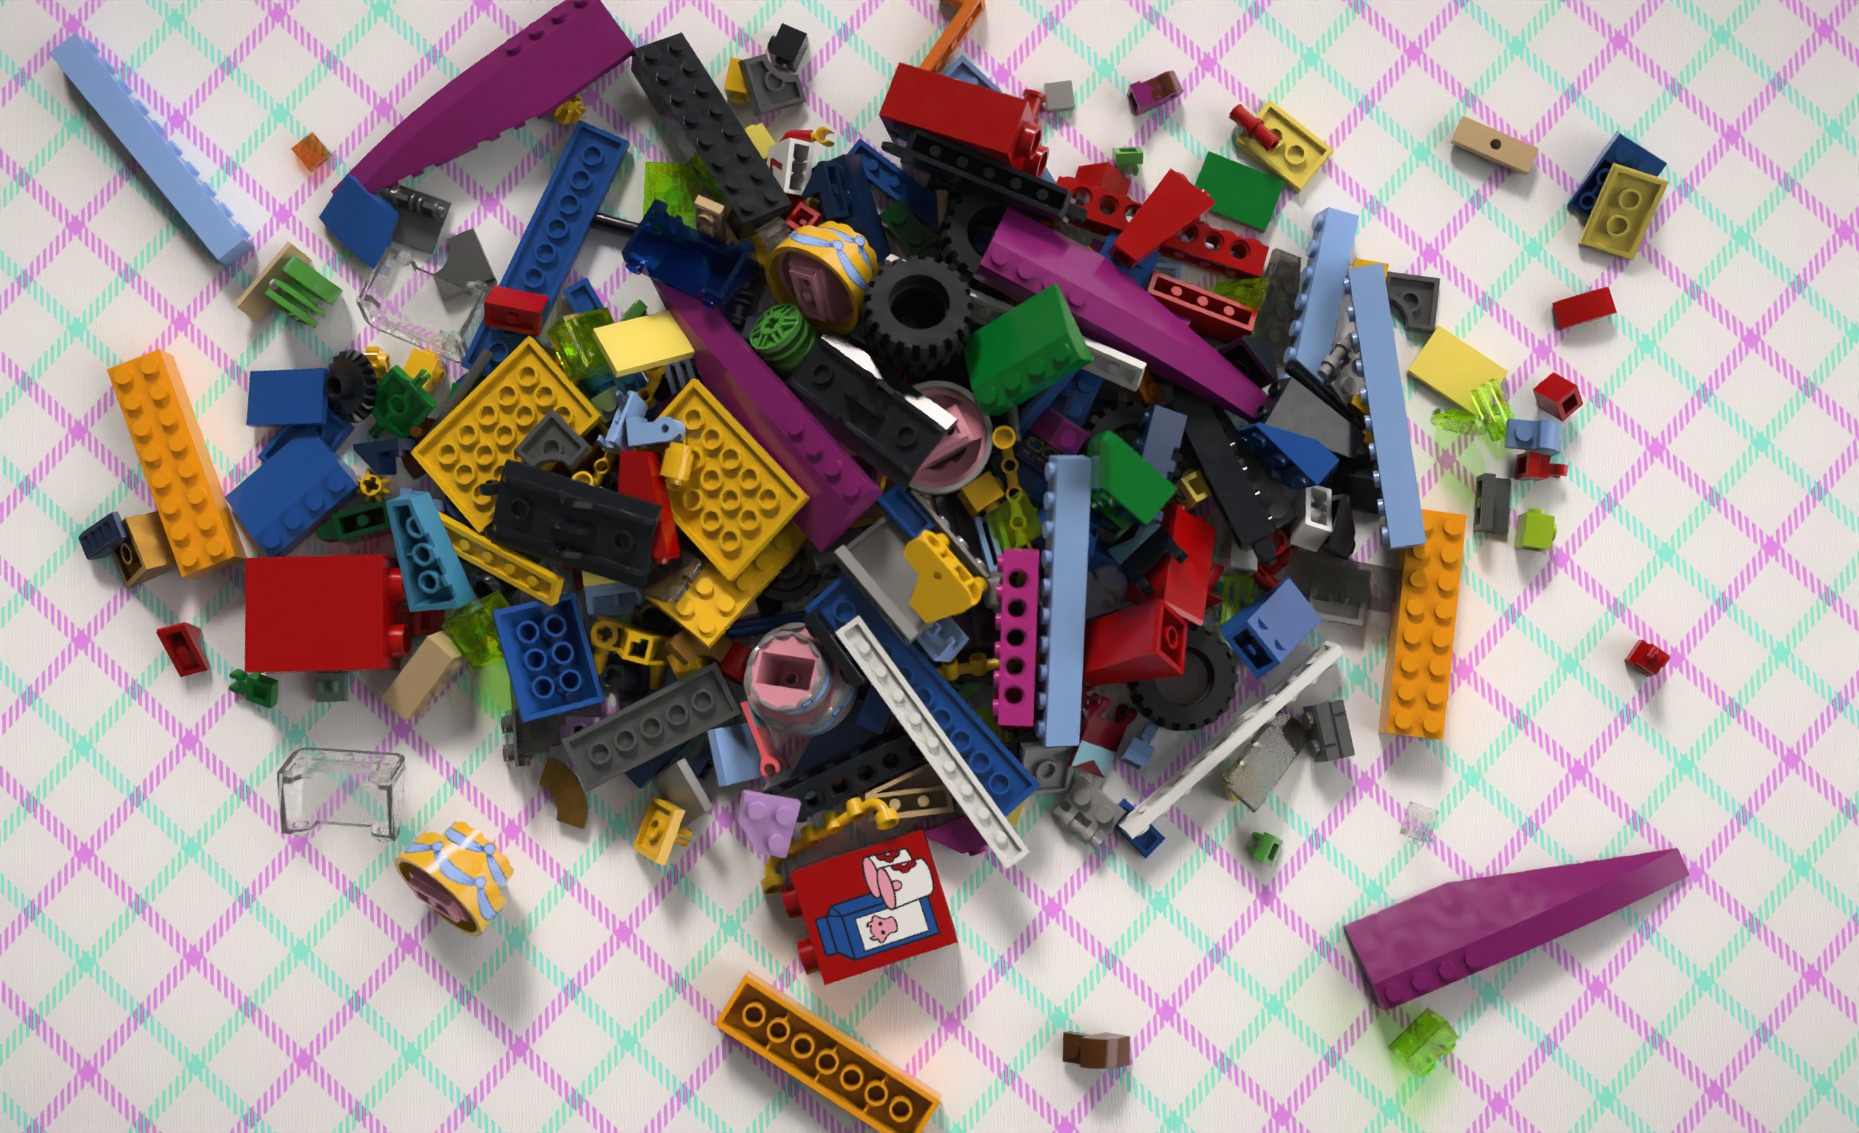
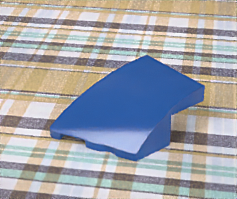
[319,174,399,273]

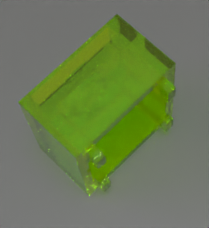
[643,162,704,227]
[546,307,615,382]
[442,591,510,672]

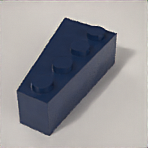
[811,154,891,266]
[1113,405,1187,527]

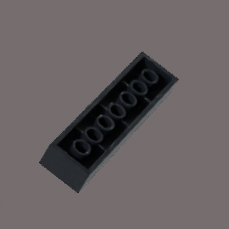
[631,32,792,241]

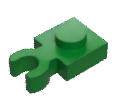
[229,669,279,709]

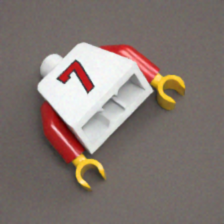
[766,127,835,216]

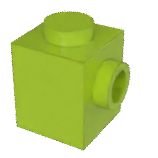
[1514,509,1557,552]

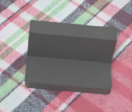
[1473,473,1511,534]

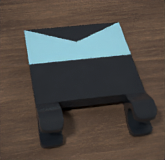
[1107,523,1189,597]

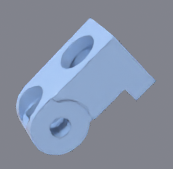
[626,416,686,449]

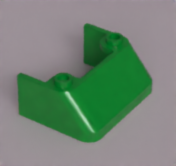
[1082,430,1177,530]

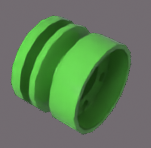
[265,255,343,328]
[749,303,821,379]

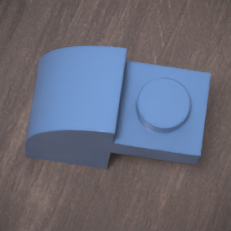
[1504,419,1562,456]

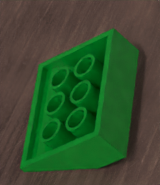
[962,283,1094,417]

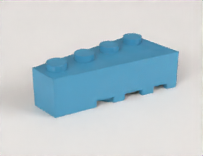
[386,492,476,612]

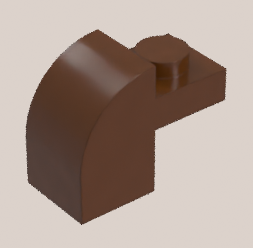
[1063,1031,1130,1069]

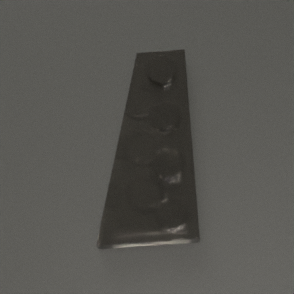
[1250,248,1301,369]

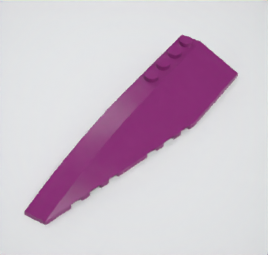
[331,0,635,195]
[972,206,1268,423]
[649,257,884,553]
[1343,848,1690,1011]

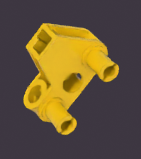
[904,530,988,624]
[591,615,676,690]

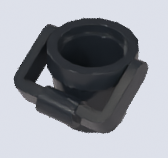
[470,571,519,610]
[630,586,678,633]
[600,653,650,702]

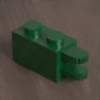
[879,198,940,264]
[315,500,392,545]

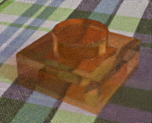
[291,132,333,172]

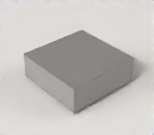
[1044,80,1075,113]

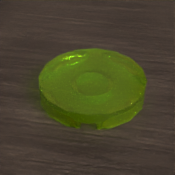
[1430,408,1489,435]

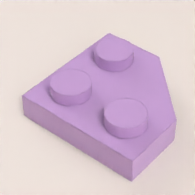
[736,790,801,858]

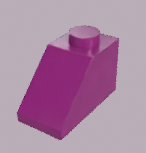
[1029,407,1091,455]
[924,814,988,856]

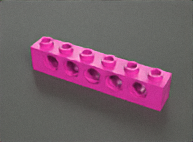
[993,548,1039,726]

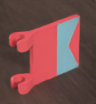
[740,701,789,777]

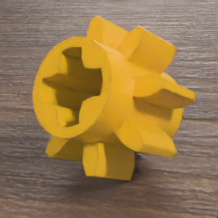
[553,94,586,125]
[363,346,391,381]
[356,469,393,503]

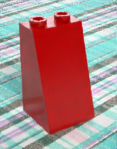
[1124,503,1216,626]
[1082,599,1188,686]

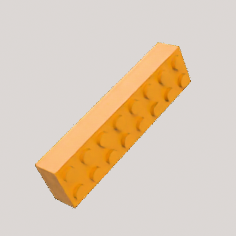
[107,349,247,580]
[1378,509,1467,740]
[714,970,941,1133]

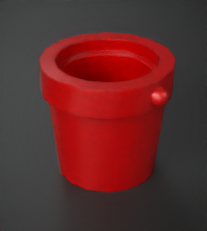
[718,641,753,686]

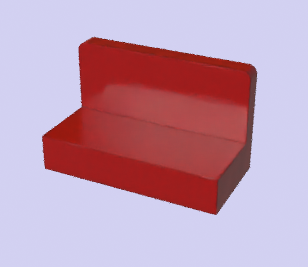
[484,286,549,337]

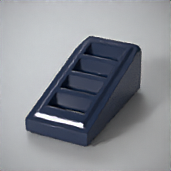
[78,511,128,560]

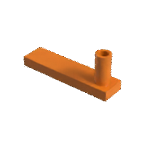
[919,0,986,74]

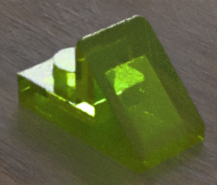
[1214,277,1269,310]

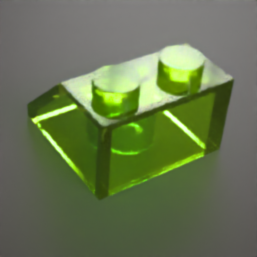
[1387,1008,1459,1078]

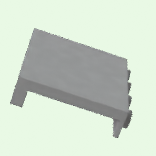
[833,489,989,646]

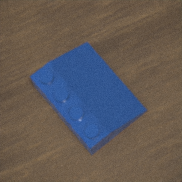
[225,426,360,557]
[492,592,605,723]

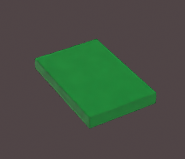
[1194,151,1285,234]

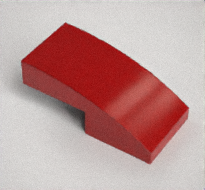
[1552,286,1617,330]
[397,607,445,636]

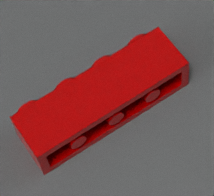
[1145,270,1258,344]

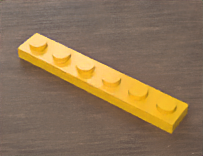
[438,511,564,606]

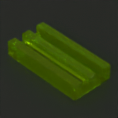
[1470,379,1515,441]
[1218,574,1254,630]

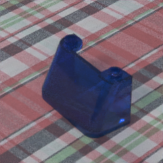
[621,198,758,310]

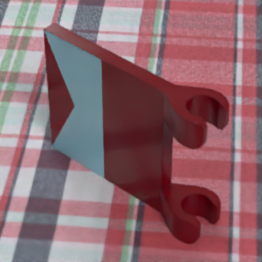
[1067,693,1137,778]

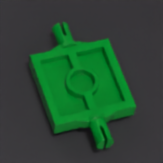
[368,365,438,439]

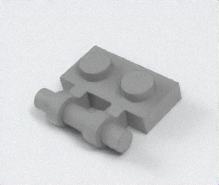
[1317,333,1364,405]
[1052,776,1127,850]

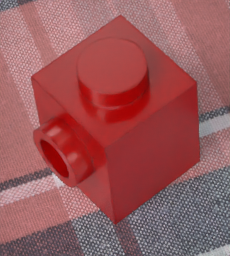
[1532,372,1583,422]

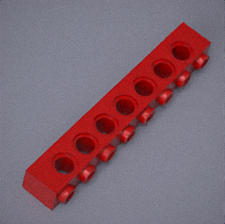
[1056,176,1269,286]

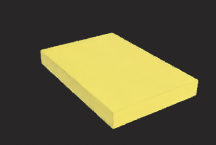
[1234,100,1334,194]
[1578,163,1669,261]
[592,310,695,378]
[1406,326,1508,418]

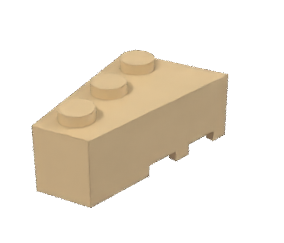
[381,626,479,721]
[865,762,954,822]

